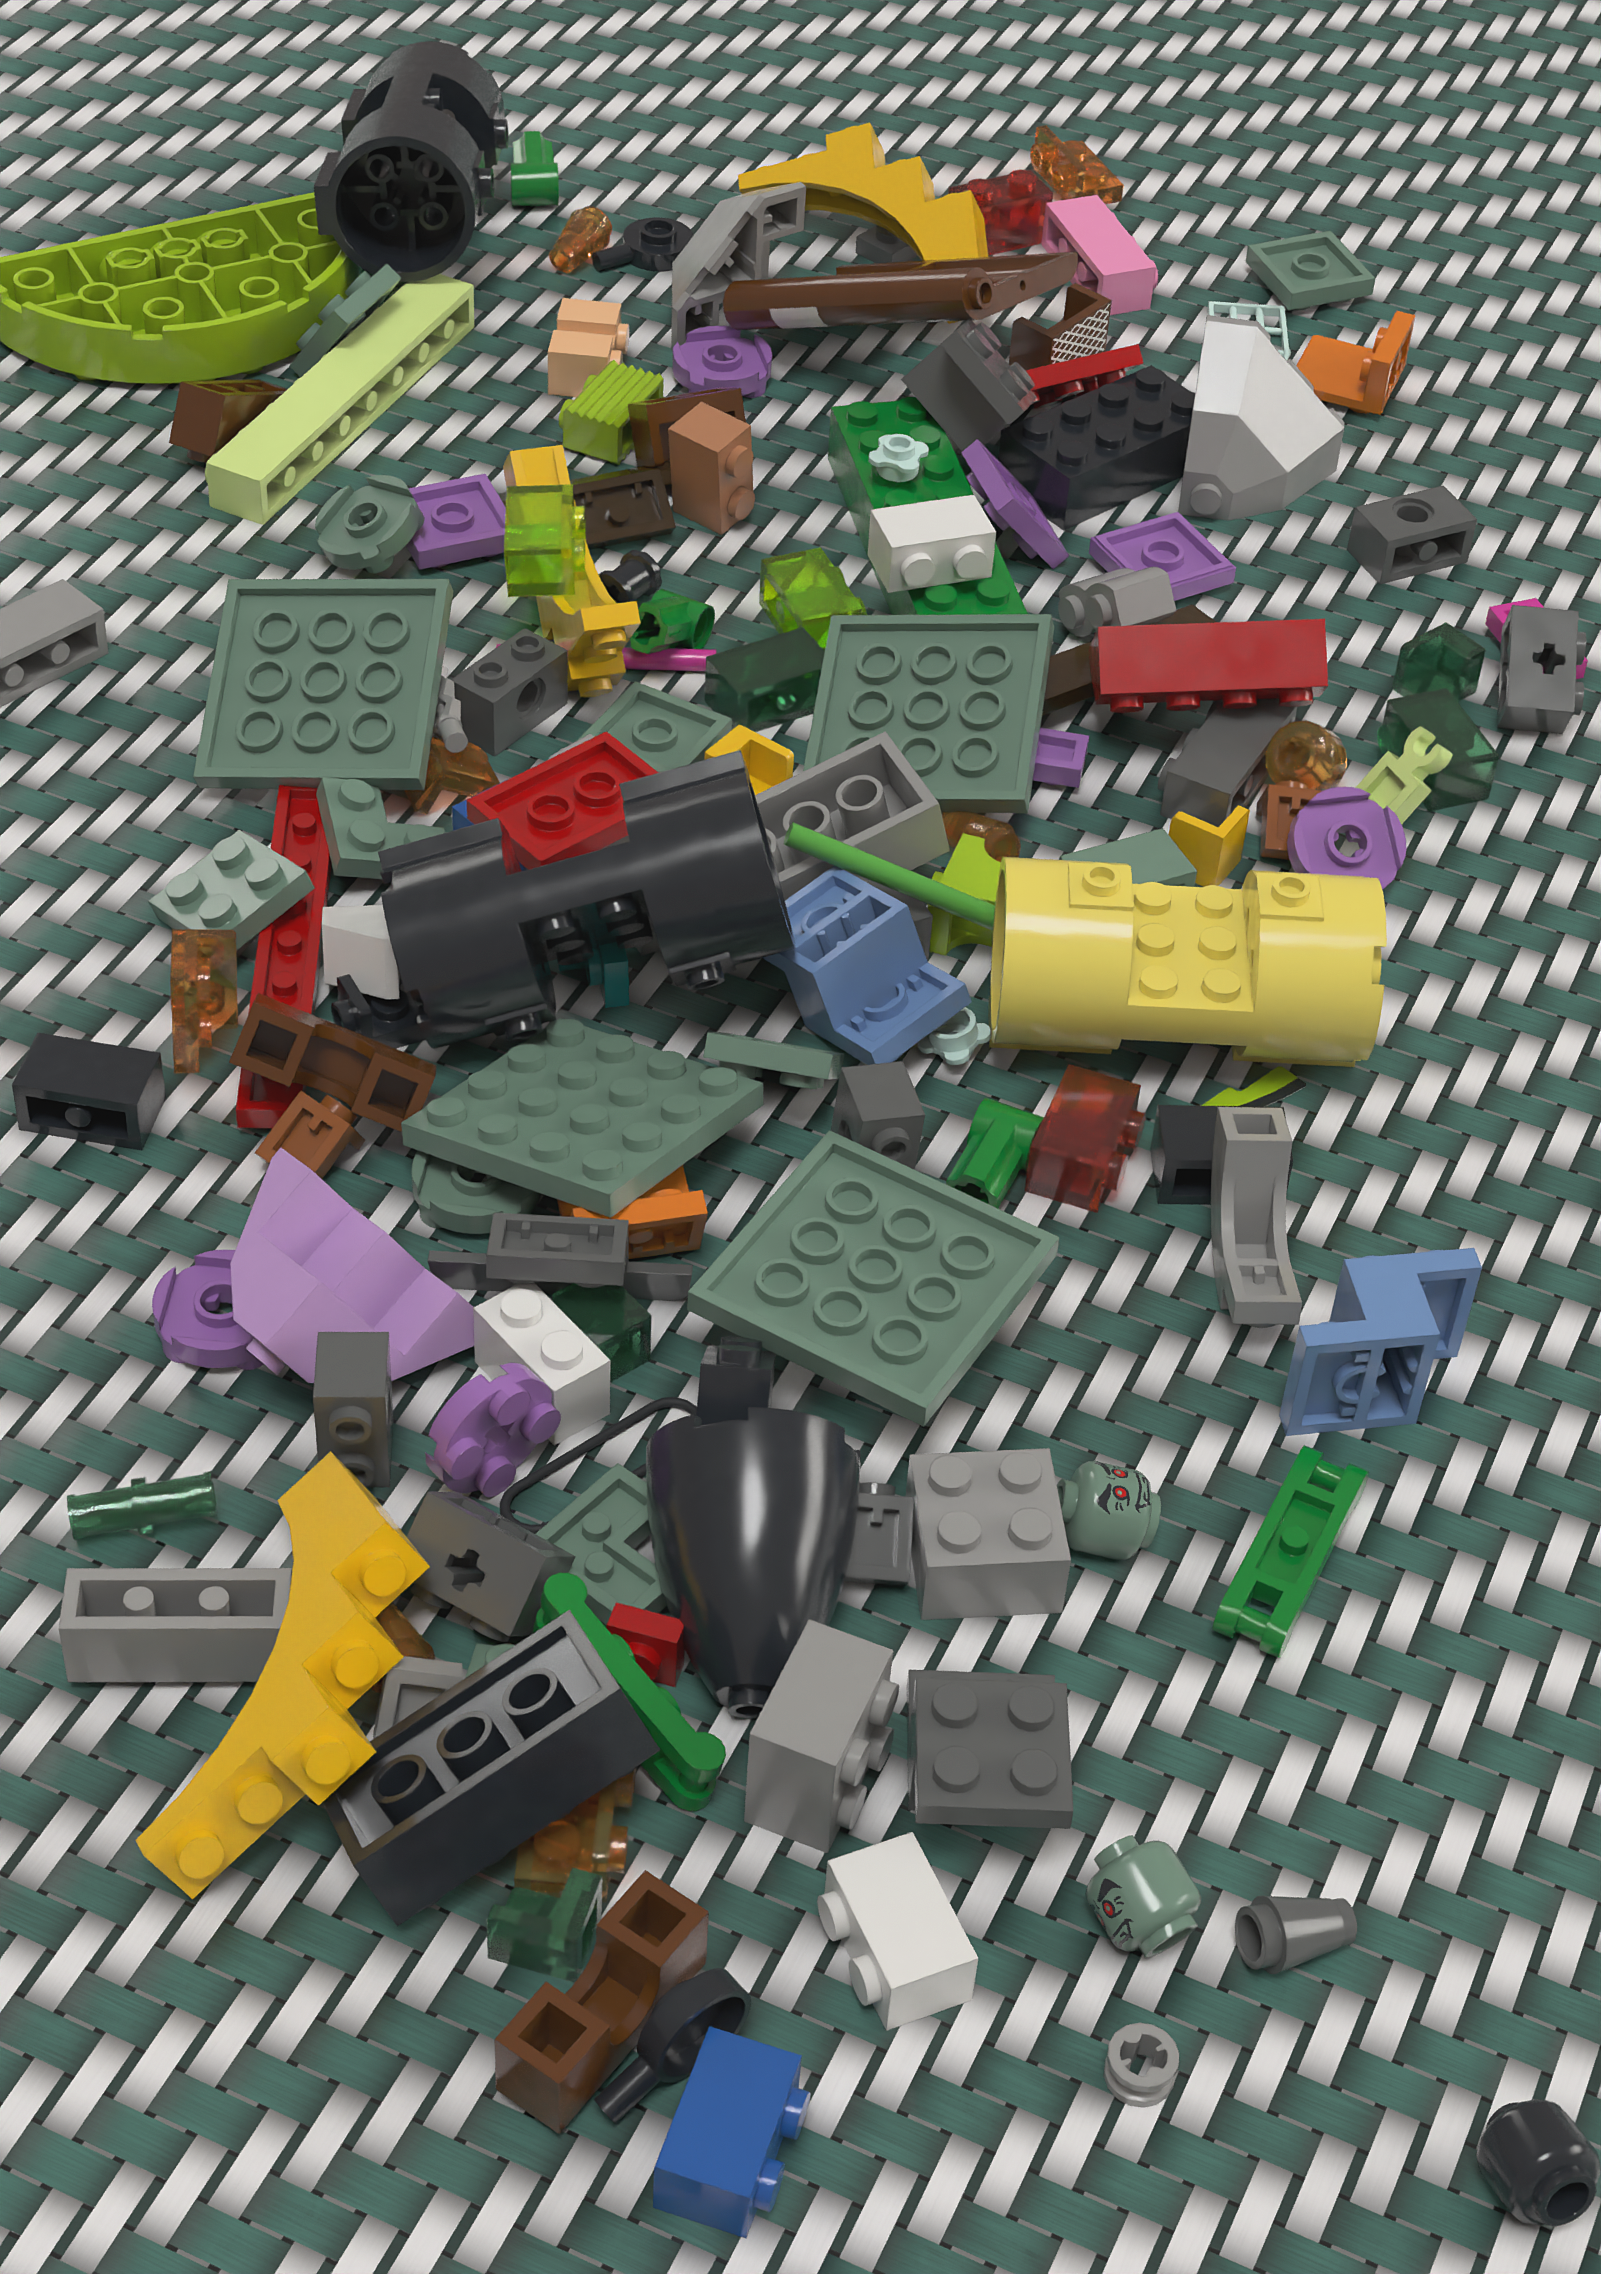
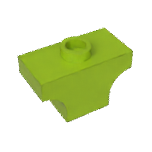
[927,833,1001,956]

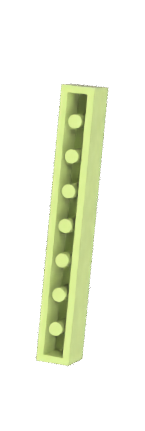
[205,274,474,525]

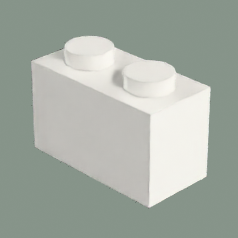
[868,495,996,593]
[473,1283,610,1446]
[817,1832,978,2031]

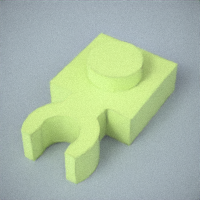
[1355,726,1453,825]

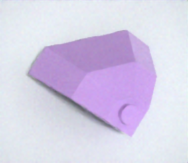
[230,1148,474,1383]

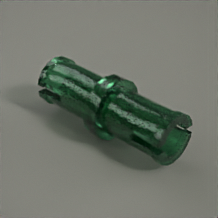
[67,1471,218,1541]

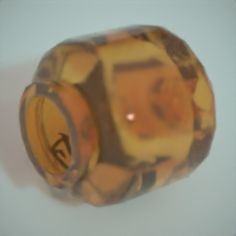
[1265,720,1347,791]

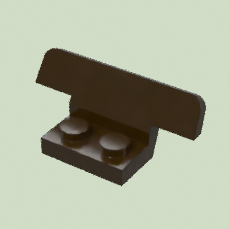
[498,461,676,550]

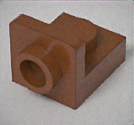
[1256,781,1322,860]
[255,1091,366,1179]

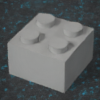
[905,1448,1071,1620]
[744,1619,899,1853]

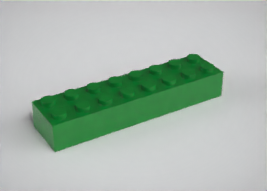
[828,397,1028,615]

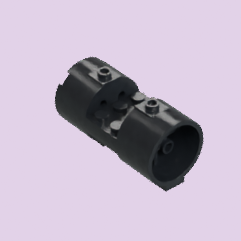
[314,41,509,282]
[378,750,796,1049]

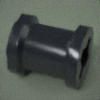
[598,550,662,604]

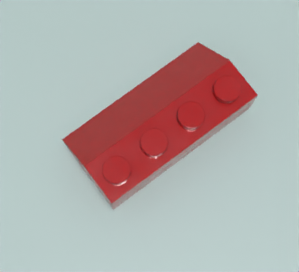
[1088,619,1328,713]

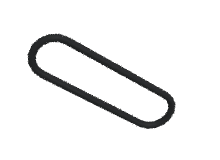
[500,1397,697,1534]

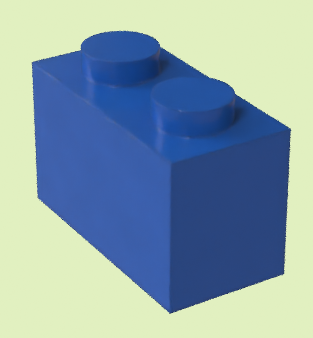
[653,2026,810,2239]

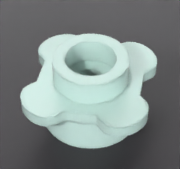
[869,434,929,482]
[918,1007,991,1065]

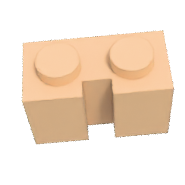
[548,298,629,397]

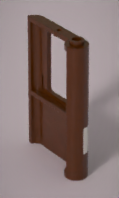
[723,252,1078,330]

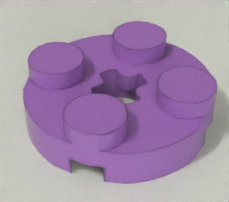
[672,326,772,398]
[1287,787,1406,890]
[152,1250,264,1370]
[425,1363,561,1497]

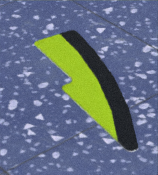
[1201,1066,1306,1107]

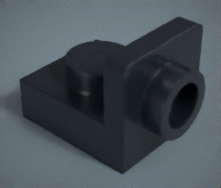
[331,974,426,1049]

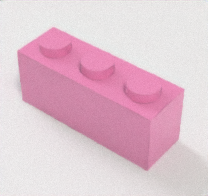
[1041,195,1158,315]

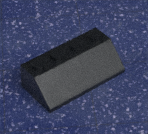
[323,1609,660,1926]

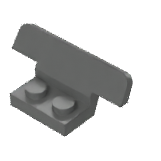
[427,1213,693,1301]

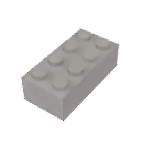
[755,731,950,900]

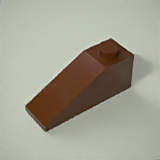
[169,379,288,463]

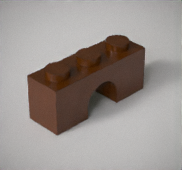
[229,993,436,1132]
[494,1870,709,2134]

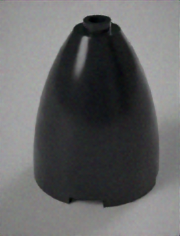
[646,1407,860,1718]

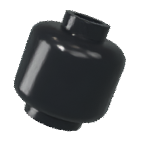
[1476,2099,1601,2226]

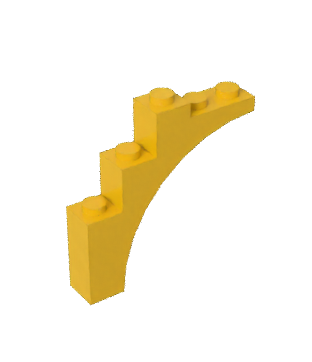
[738,122,988,324]
[503,445,641,697]
[135,1451,430,1899]

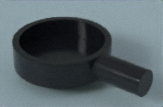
[592,217,694,272]
[594,1968,751,2124]

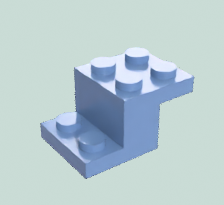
[763,866,972,1065]
[1279,1248,1482,1436]

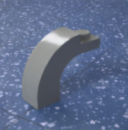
[1211,1107,1302,1328]

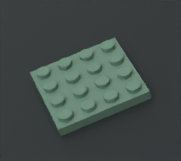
[193,579,453,790]
[803,614,1054,813]
[401,1018,764,1218]
[687,1130,1060,1427]

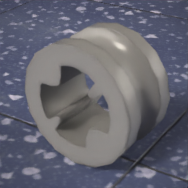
[1103,2023,1179,2108]

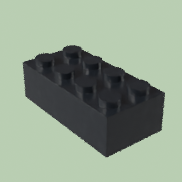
[998,365,1195,531]

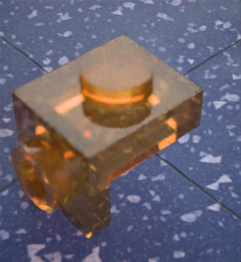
[404,737,500,814]

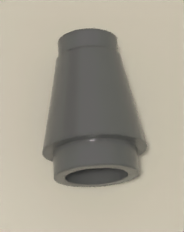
[1235,1896,1357,1974]

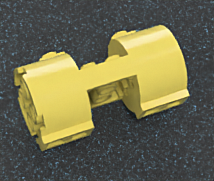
[988,857,1387,1067]

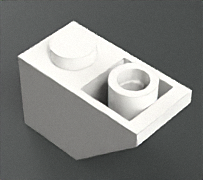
[322,905,401,999]

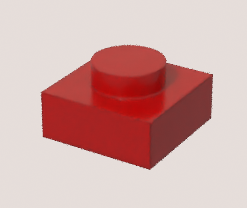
[607,1602,685,1687]

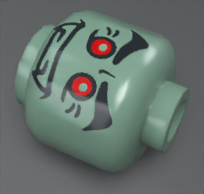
[1057,1461,1161,1560]
[1085,1835,1202,1958]

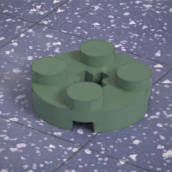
[315,475,425,573]
[412,1150,541,1234]

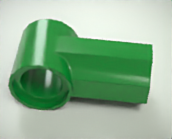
[511,131,559,206]
[630,589,715,654]
[946,1098,1047,1208]

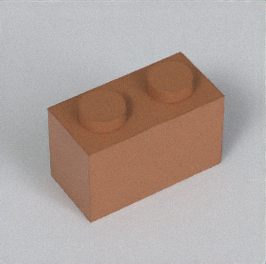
[668,402,755,535]

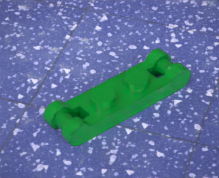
[1212,1445,1369,1658]
[533,1572,726,1811]

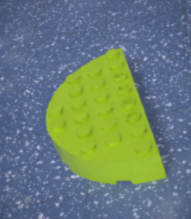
[0,192,360,384]

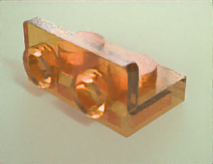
[1030,125,1124,204]
[170,929,238,1073]
[514,1768,636,1903]

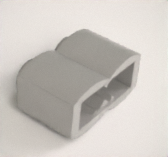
[1058,566,1176,637]

